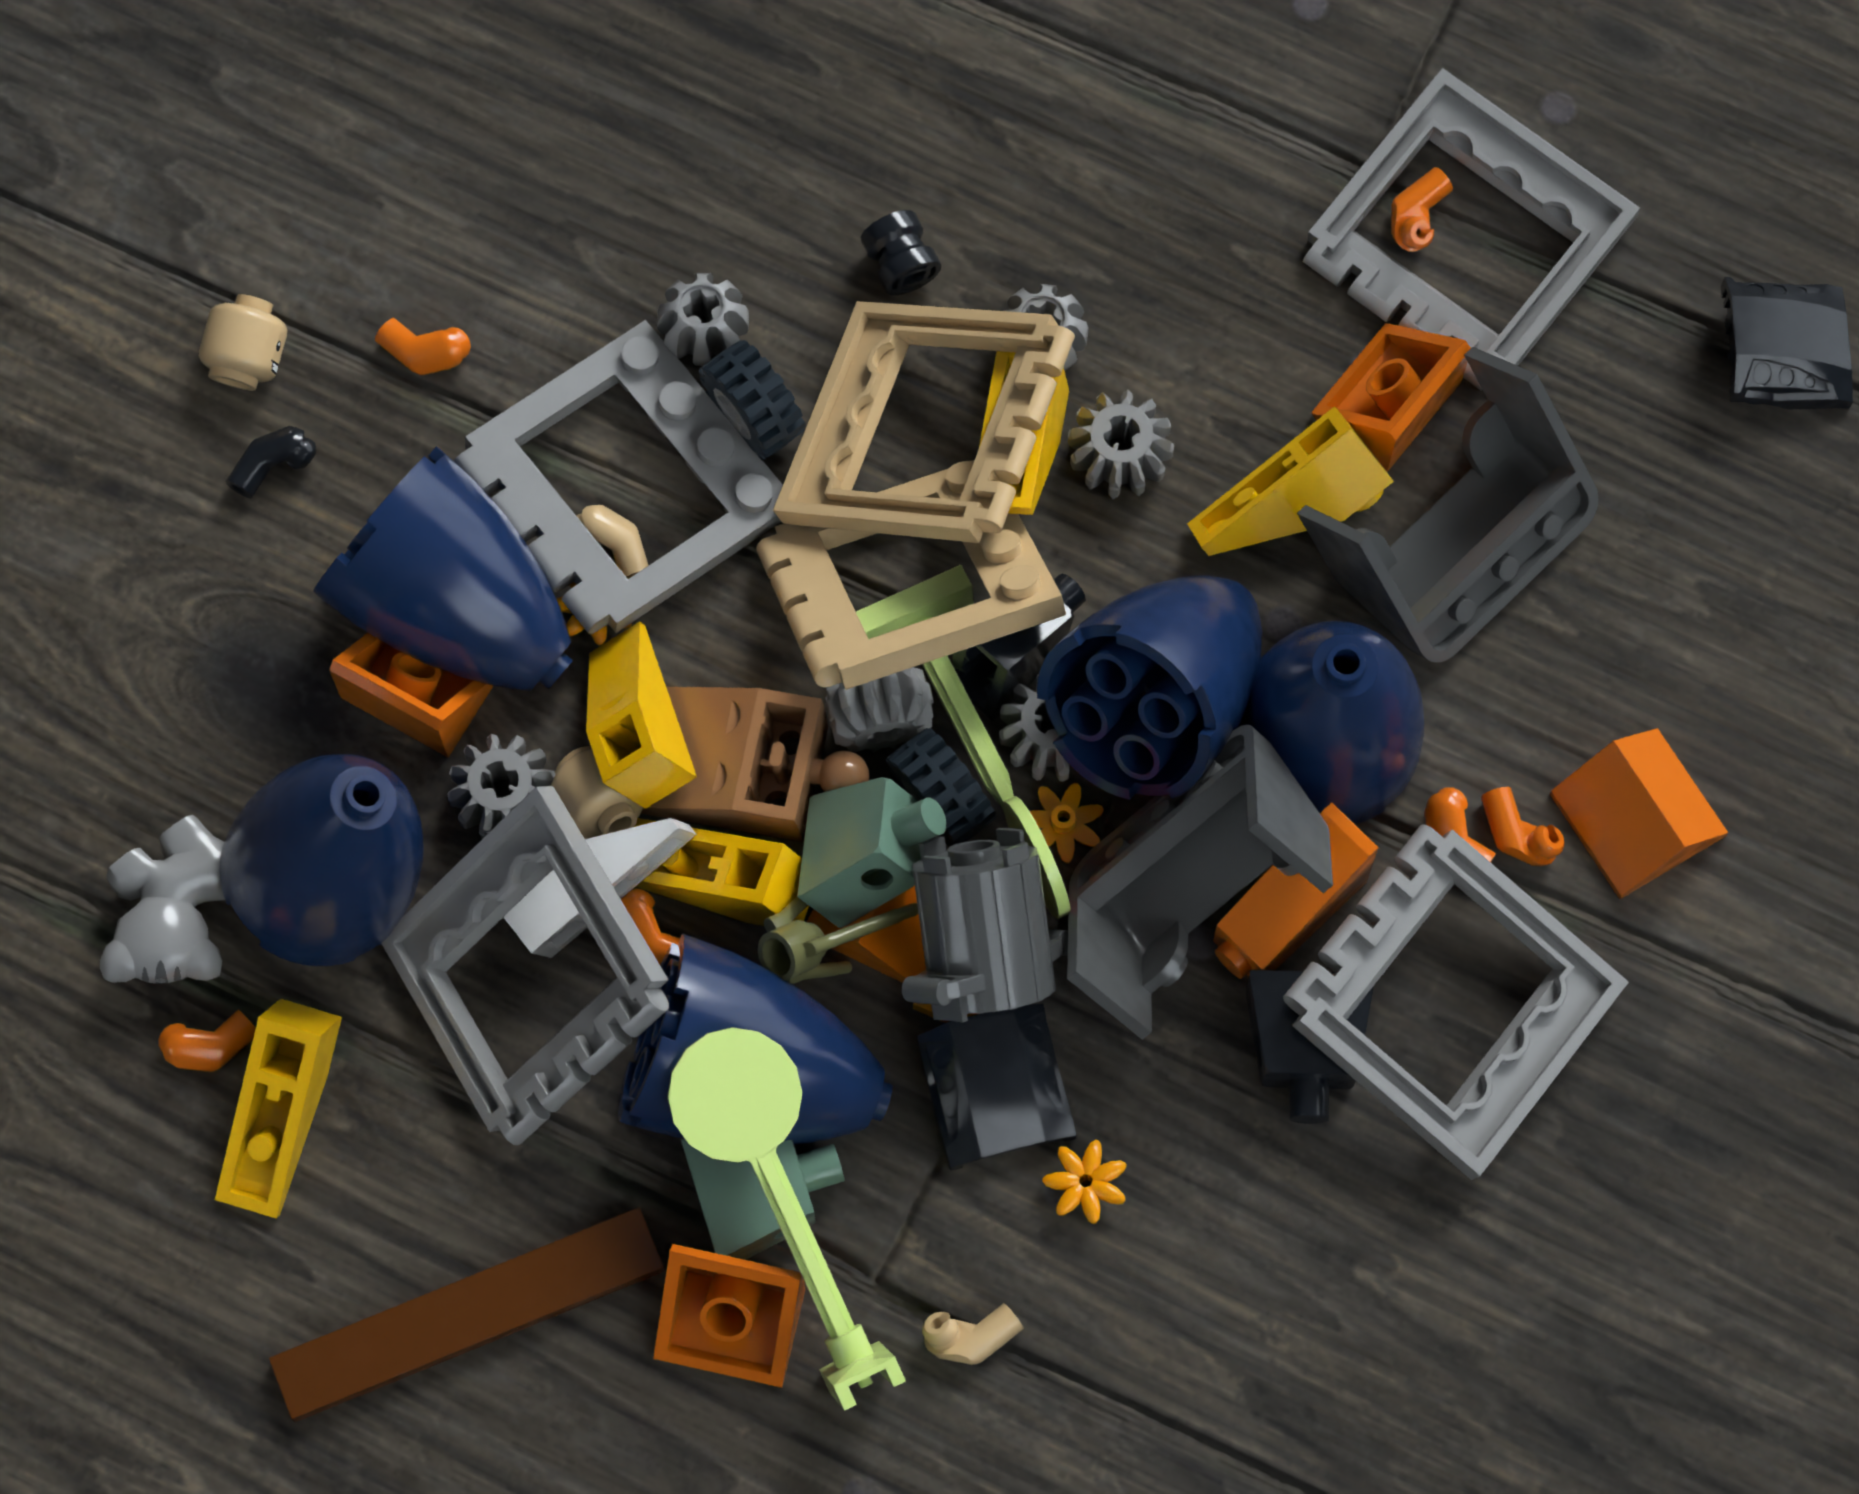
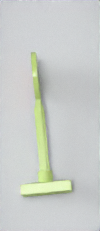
[856,565,1071,919]
[667,1027,906,1411]

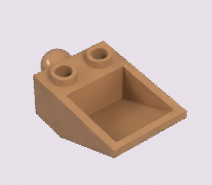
[641,687,869,842]

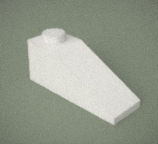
[504,818,697,958]

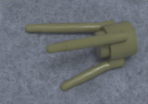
[758,897,918,984]

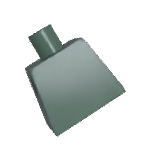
[797,777,946,928]
[681,1139,845,1260]

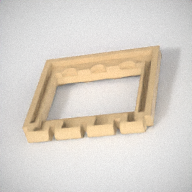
[773,301,1075,543]
[756,460,1066,690]

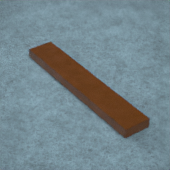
[269,1207,665,1422]

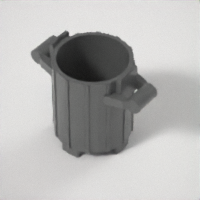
[902,828,1068,1023]

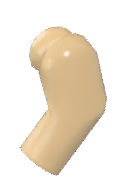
[576,505,649,579]
[922,1303,1024,1365]

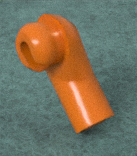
[375,318,471,375]

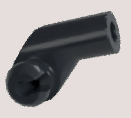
[225,426,317,499]

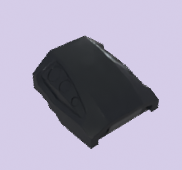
[1721,277,1853,410]
[917,1004,1077,1171]

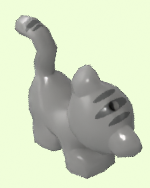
[100,815,225,984]

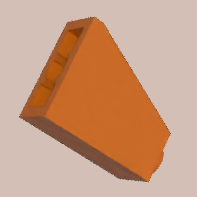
[1213,802,1379,979]

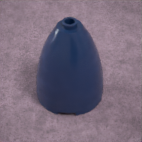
[313,446,573,691]
[1037,576,1262,800]
[1237,621,1425,825]
[220,754,424,966]
[618,934,893,1145]

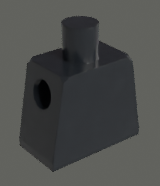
[951,574,1086,721]
[1246,970,1374,1124]

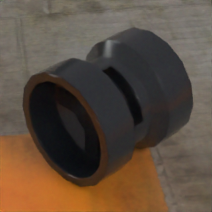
[861,210,941,295]

